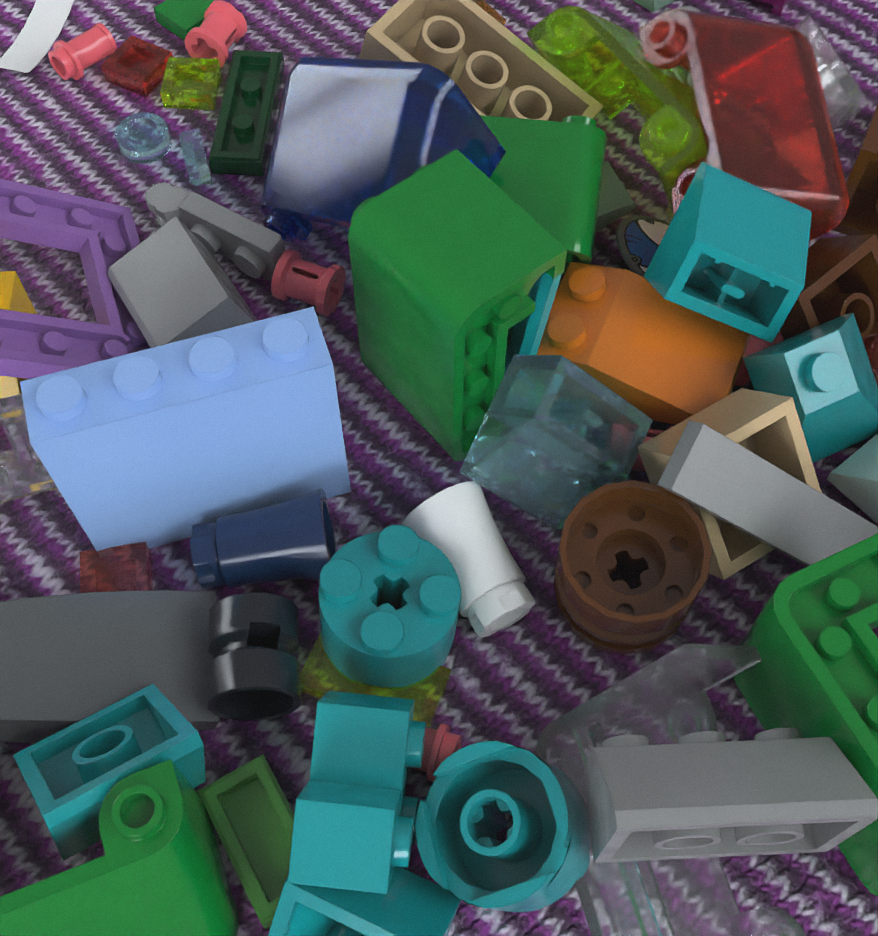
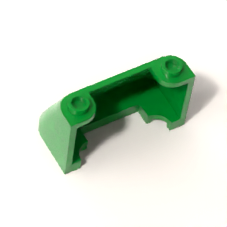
[357,102,607,275]
[0,759,239,936]

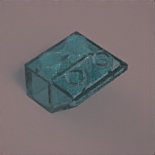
[459,355,653,530]

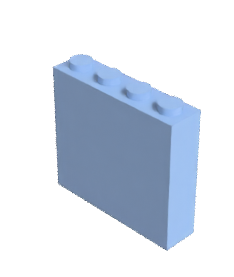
[20,307,351,562]

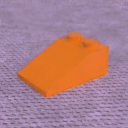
[532,261,751,425]

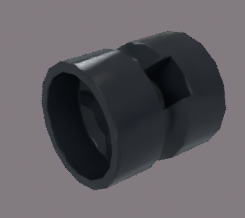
[208,593,302,721]

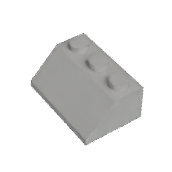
[583,728,878,863]

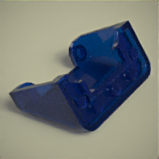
[259,56,506,242]

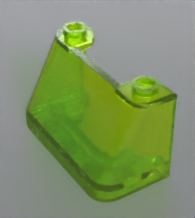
[527,6,762,223]

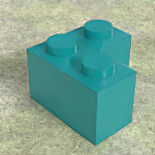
[288,691,426,894]

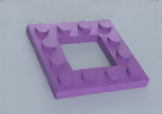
[0,179,151,379]

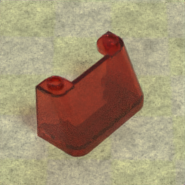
[638,9,849,241]

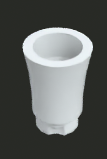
[401,481,536,638]

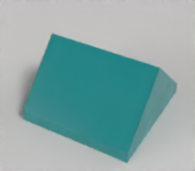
[13,684,206,861]

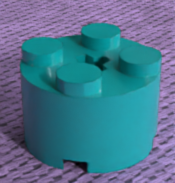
[319,525,461,692]
[415,741,591,913]

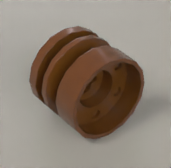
[553,480,712,655]

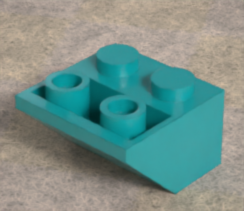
[644,162,812,343]

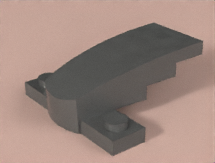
[0,590,220,743]

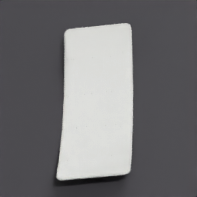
[0,0,74,73]

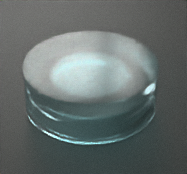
[115,112,172,164]

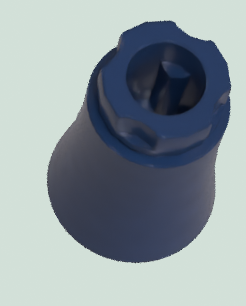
[190,488,337,588]

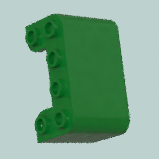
[348,149,568,462]
[731,533,878,897]

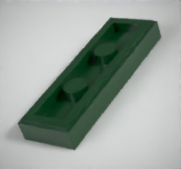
[209,50,285,176]

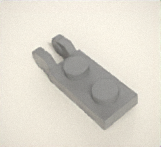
[144,181,286,281]

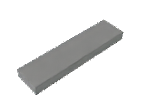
[657,420,878,567]

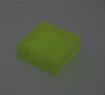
[160,57,222,110]

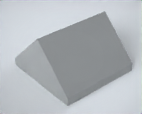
[108,216,258,348]

